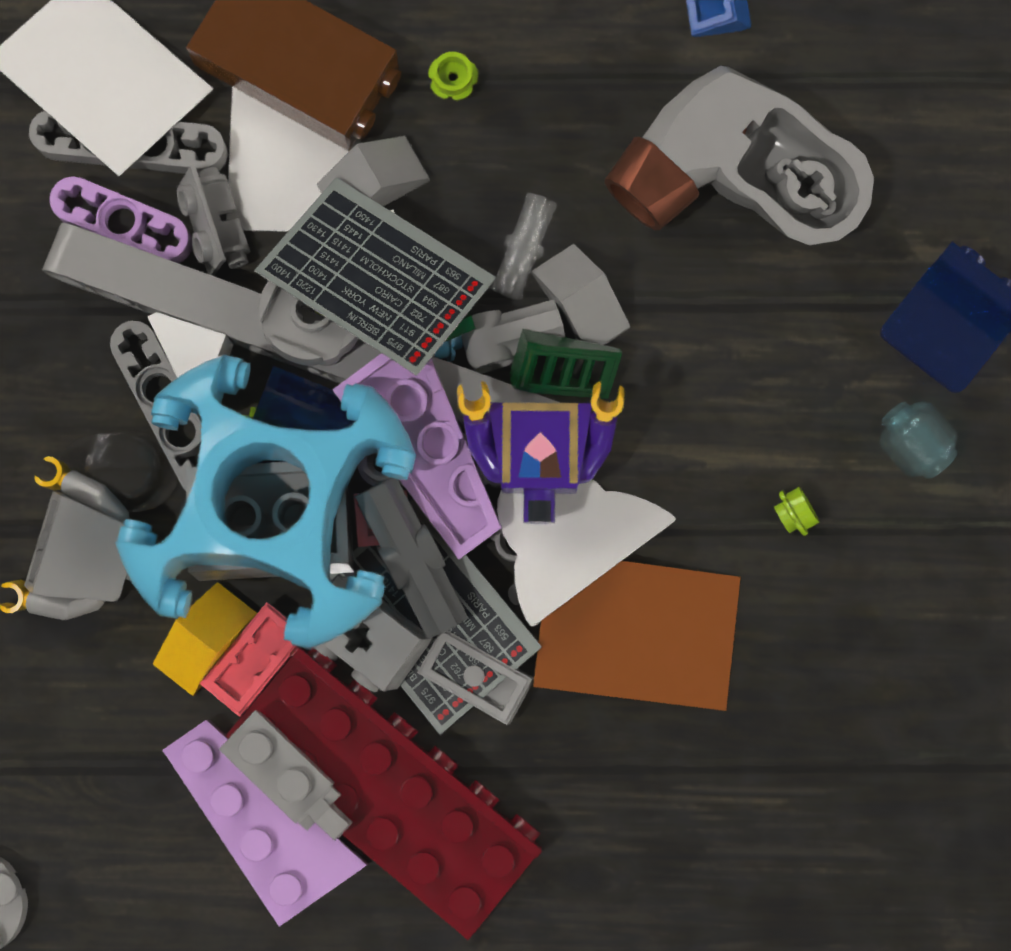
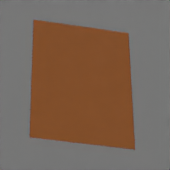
[533,561,741,711]

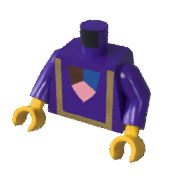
[457,381,625,524]

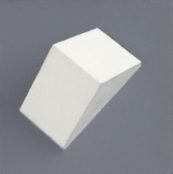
[148,312,234,378]

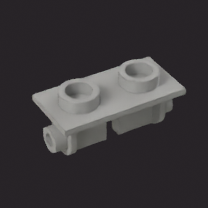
[177,165,250,276]

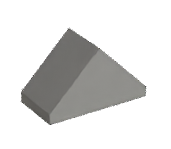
[317,136,430,206]
[532,244,630,345]

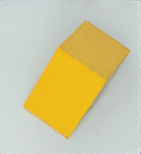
[153,582,257,696]

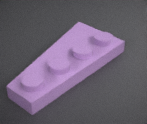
[333,353,502,560]
[163,720,369,926]

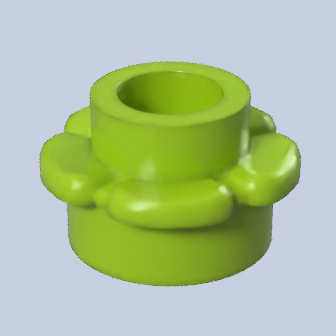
[428,52,478,101]
[774,487,820,536]

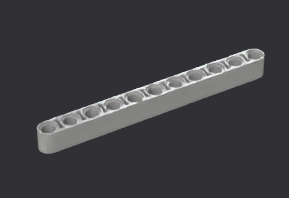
[42,223,560,429]

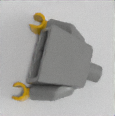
[0,456,131,620]

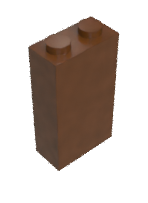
[186,0,401,151]

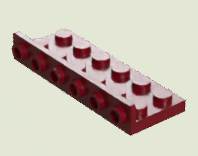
[226,646,543,940]

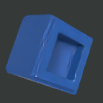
[686,0,751,37]

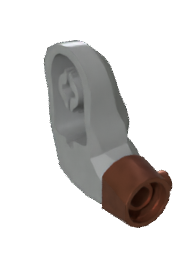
[605,66,874,245]

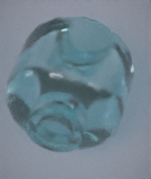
[879,401,958,479]

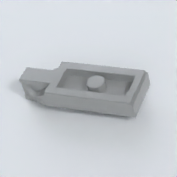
[218,710,352,841]

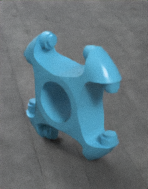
[115,354,416,649]

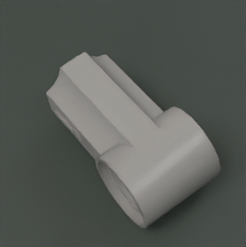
[462,299,566,373]

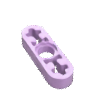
[50,177,192,263]

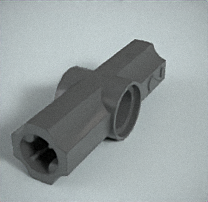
[355,478,468,639]

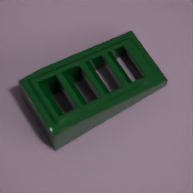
[509,329,623,399]

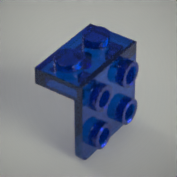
[880,242,1011,393]

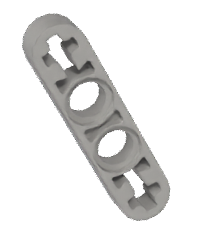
[29,110,228,175]
[110,321,201,491]

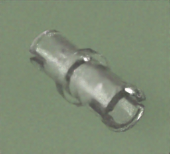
[491,193,557,300]

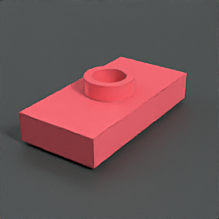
[199,602,296,717]

